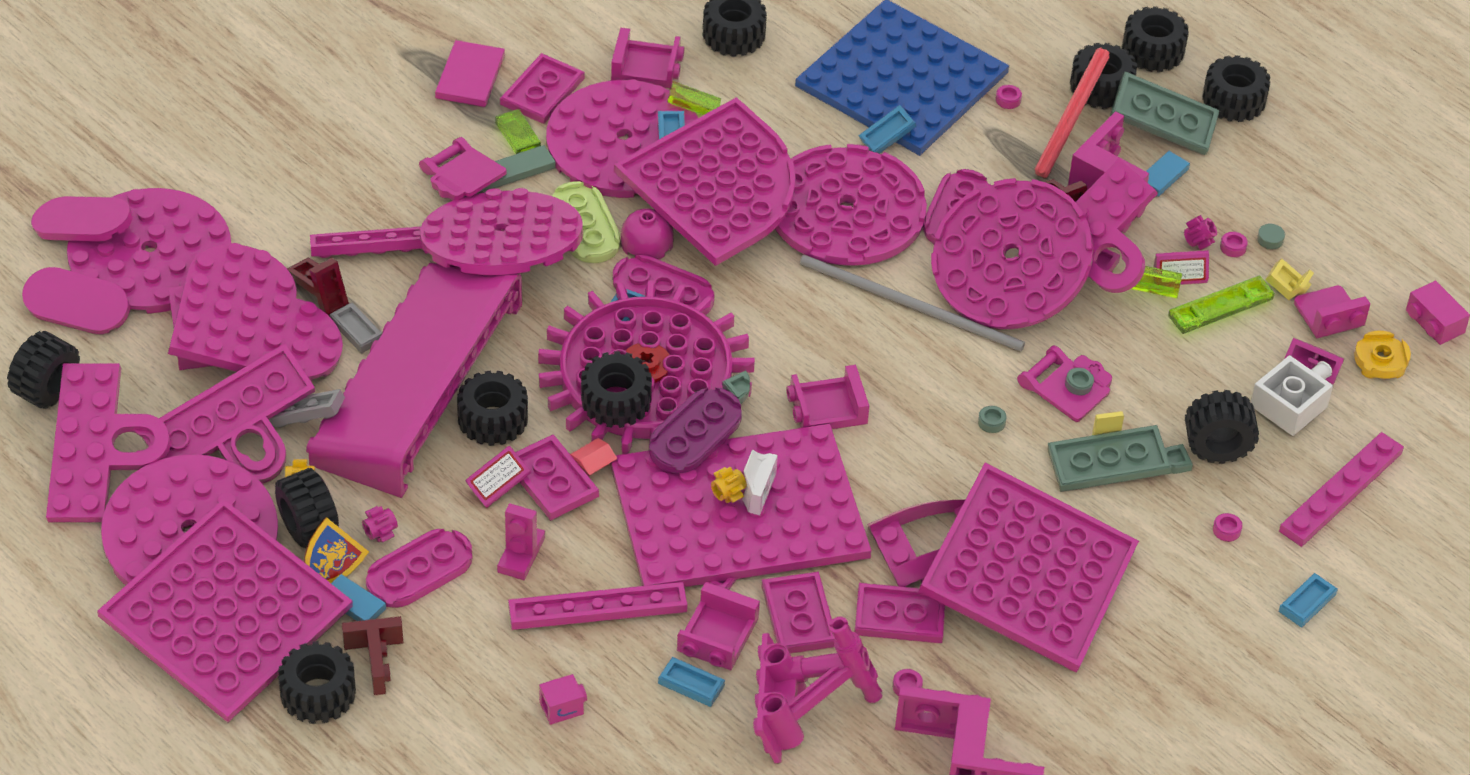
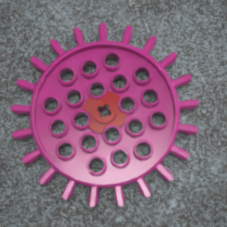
[538,280,755,454]

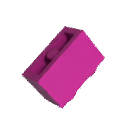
[1406,280,1470,345]

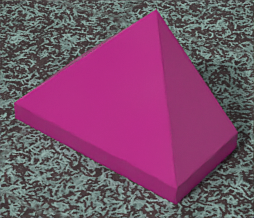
[1284,338,1344,384]

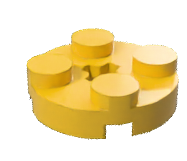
[1354,331,1411,379]

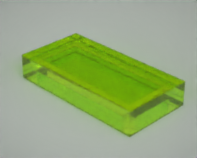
[667,81,721,115]
[495,109,541,154]
[1132,266,1182,298]

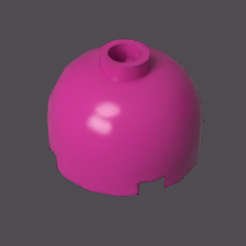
[620,208,674,260]

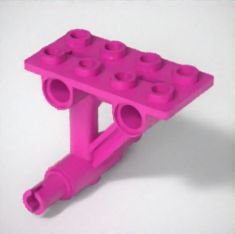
[753,617,883,764]

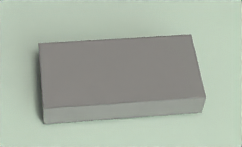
[330,302,382,354]

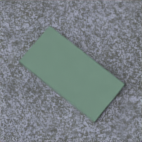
[1110,72,1220,155]
[1048,425,1171,492]

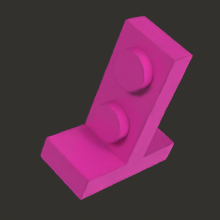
[497,503,545,581]

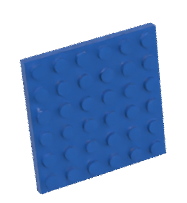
[795,0,1009,156]

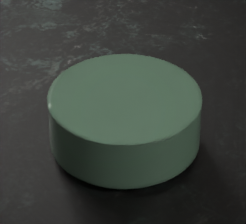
[1257,224,1285,249]
[1065,368,1094,395]
[978,406,1007,433]

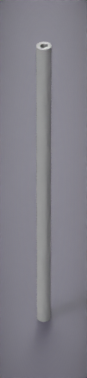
[800,255,1025,352]

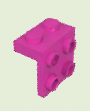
[1294,285,1370,338]

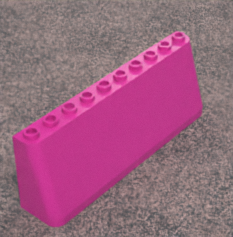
[306,263,522,498]

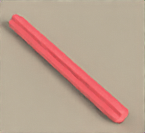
[1035,48,1109,178]

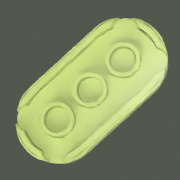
[551,181,621,263]

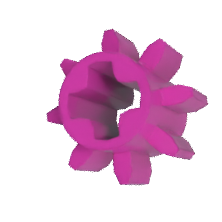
[1184,215,1217,250]
[362,506,398,543]

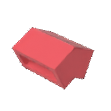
[570,438,617,476]

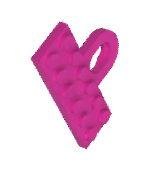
[1076,158,1158,293]
[142,344,315,484]
[46,363,171,522]

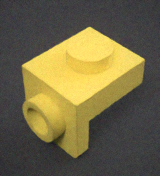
[1265,258,1314,300]

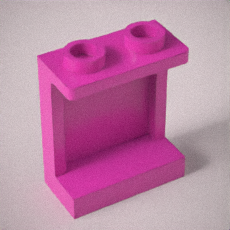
[611,27,685,89]
[786,364,869,429]
[677,582,760,670]

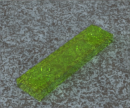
[1168,275,1275,334]

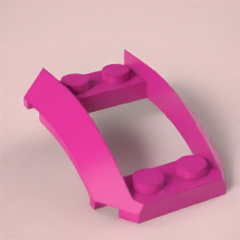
[867,499,965,587]

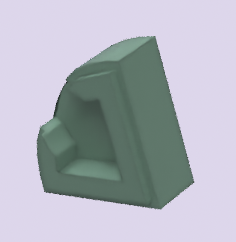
[722,370,750,404]

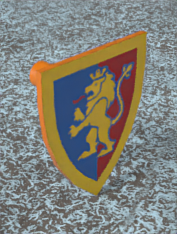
[304,517,369,583]

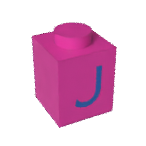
[539,674,587,725]

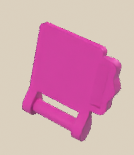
[419,137,507,201]
[1017,345,1112,422]

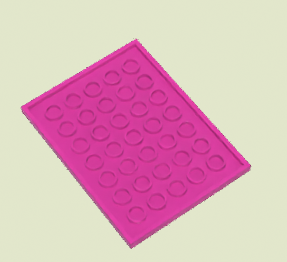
[610,424,871,587]

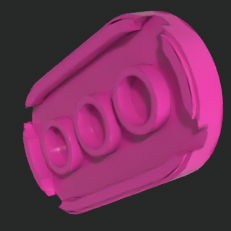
[923,169,991,244]
[31,196,133,241]
[612,255,715,308]
[22,267,130,335]
[366,529,473,608]

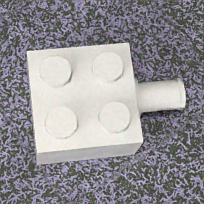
[1250,355,1333,436]

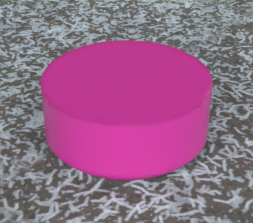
[996,85,1022,109]
[1220,232,1248,257]
[1213,513,1243,542]
[892,669,923,696]

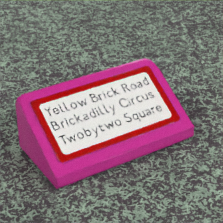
[1152,250,1209,286]
[465,446,531,508]

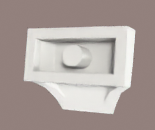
[742,450,778,515]

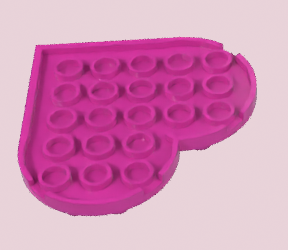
[168,243,343,382]

